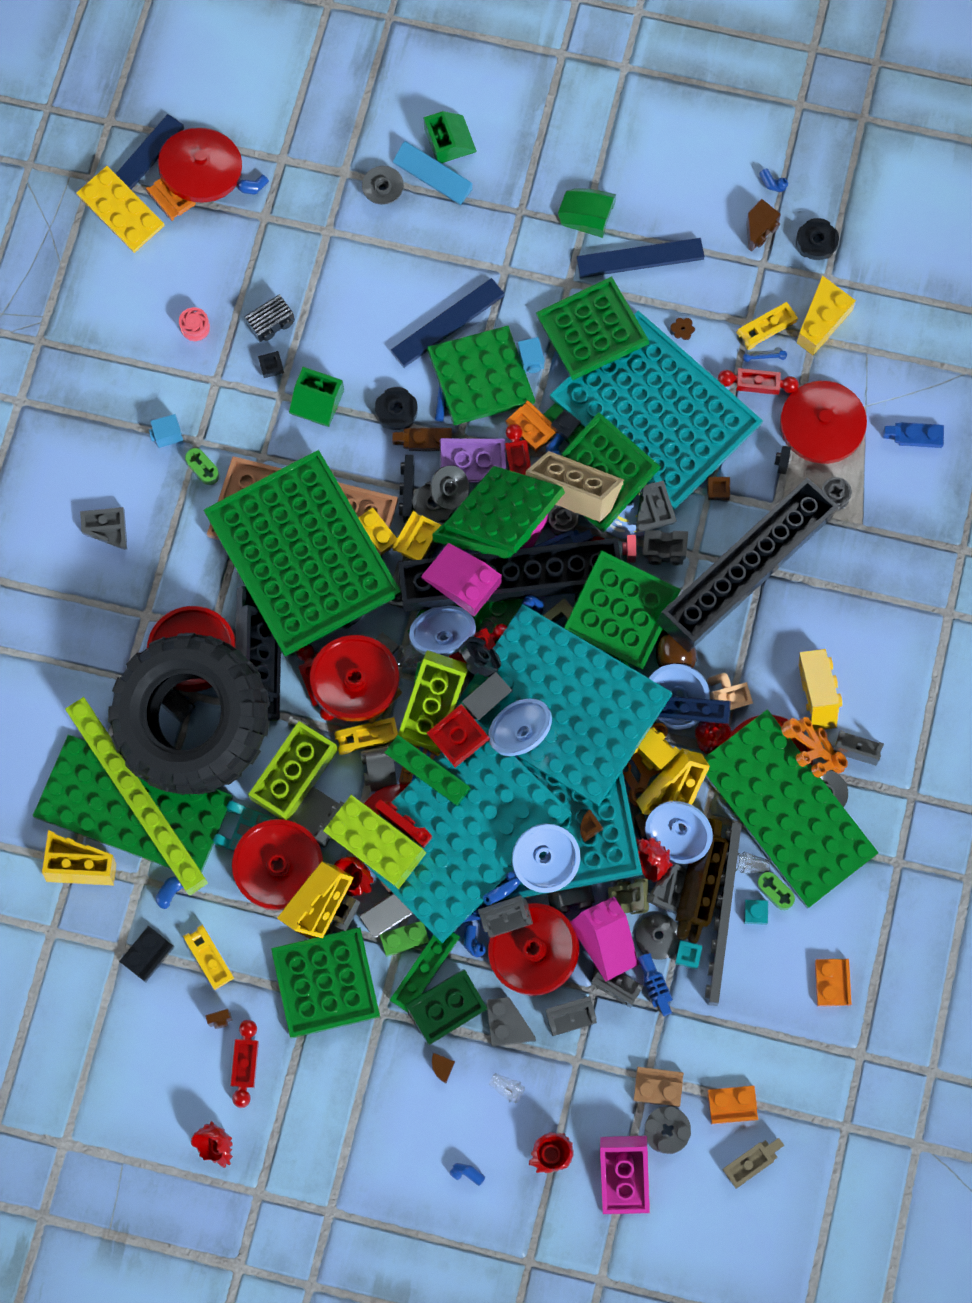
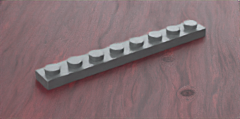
[705,822,742,1006]

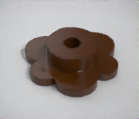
[670,318,695,340]

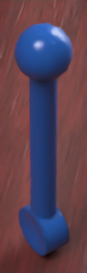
[743,350,787,362]

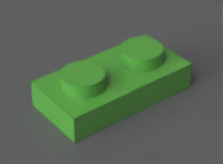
[380,921,429,957]

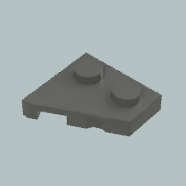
[635,481,677,533]
[80,507,127,550]
[647,864,687,914]
[486,997,536,1047]

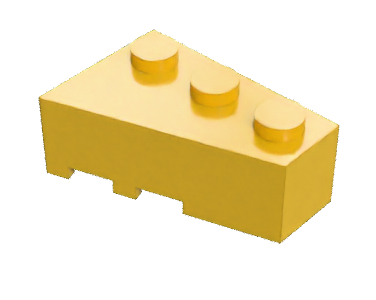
[797,275,856,355]
[798,649,842,730]
[634,726,680,771]
[636,748,710,824]
[42,830,117,886]
[277,861,354,938]

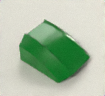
[558,188,616,238]

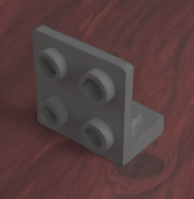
[289,787,344,848]

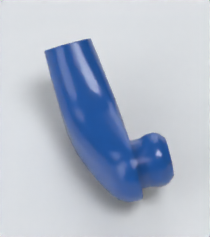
[483,871,521,905]
[156,876,184,909]

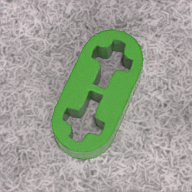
[185,448,219,485]
[757,872,795,910]

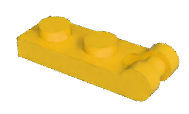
[736,302,798,350]
[334,717,398,755]
[183,924,235,990]

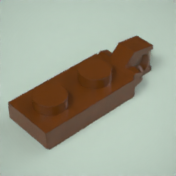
[392,428,452,451]

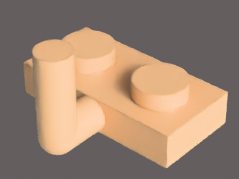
[707,673,753,710]

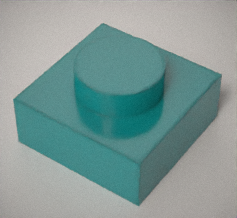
[744,900,768,925]
[675,941,702,969]

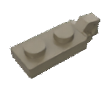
[722,1138,785,1189]

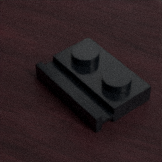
[119,926,174,983]

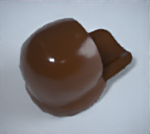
[656,633,697,668]

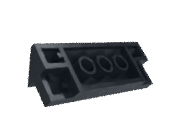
[235,586,281,721]

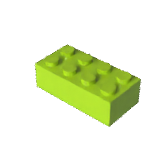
[398,650,468,753]
[248,721,338,820]
[323,795,426,889]

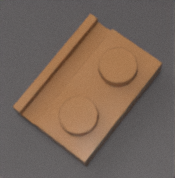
[633,1067,684,1107]

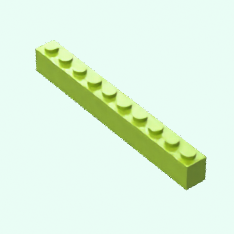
[65,697,208,896]

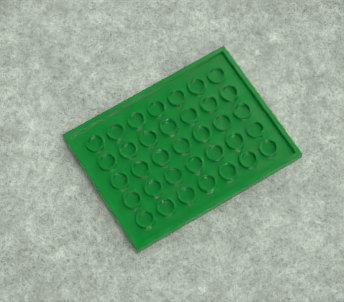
[203,449,402,657]

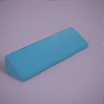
[393,141,473,205]

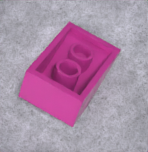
[421,543,502,616]
[571,897,639,982]
[600,1136,650,1214]

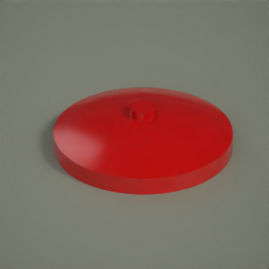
[159,128,242,203]
[780,381,867,464]
[147,606,236,692]
[310,635,399,721]
[232,819,323,911]
[488,903,579,996]

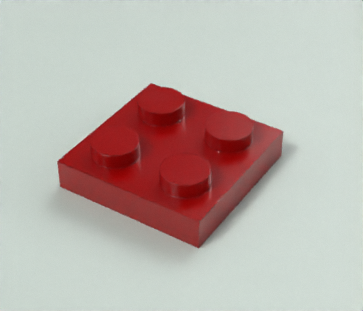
[427,704,490,768]

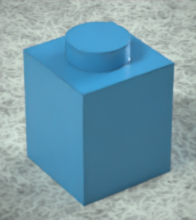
[518,337,545,373]
[149,414,184,448]

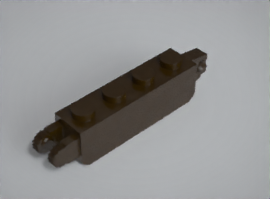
[676,818,729,944]

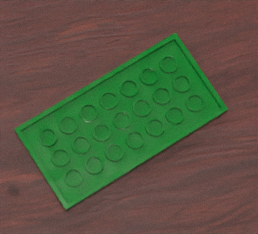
[704,709,878,908]
[33,735,233,873]

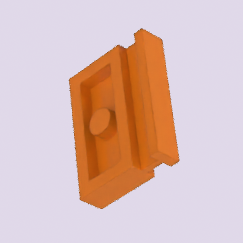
[146,178,196,221]
[506,400,557,452]
[815,959,852,1006]
[708,1086,758,1125]

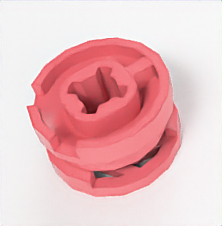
[179,307,210,341]

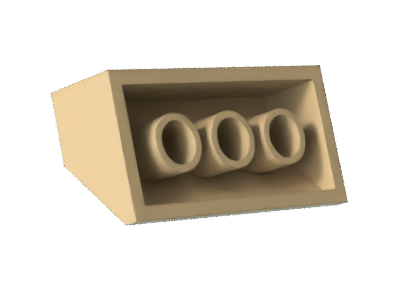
[526,451,624,522]

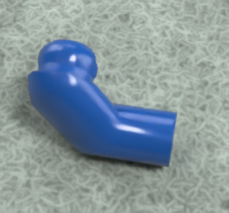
[759,168,788,192]
[237,174,269,195]
[545,433,565,455]
[522,595,544,615]
[463,925,486,957]
[449,1163,485,1186]

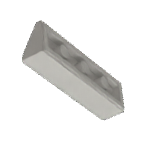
[359,893,412,938]

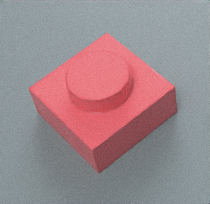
[622,535,636,563]

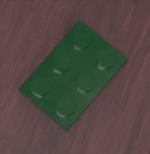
[405,969,488,1045]

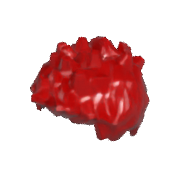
[695,722,732,755]
[636,837,673,882]
[334,856,374,897]
[191,1121,233,1168]
[529,1132,574,1173]

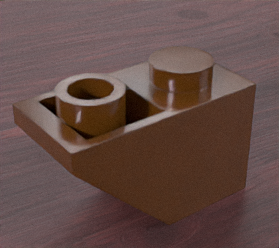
[746,199,781,252]

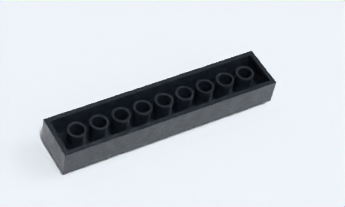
[656,477,839,653]
[398,538,621,612]

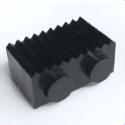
[244,294,295,342]

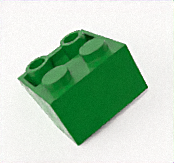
[423,111,477,163]
[289,367,344,427]

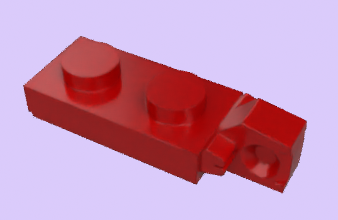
[375,799,432,848]

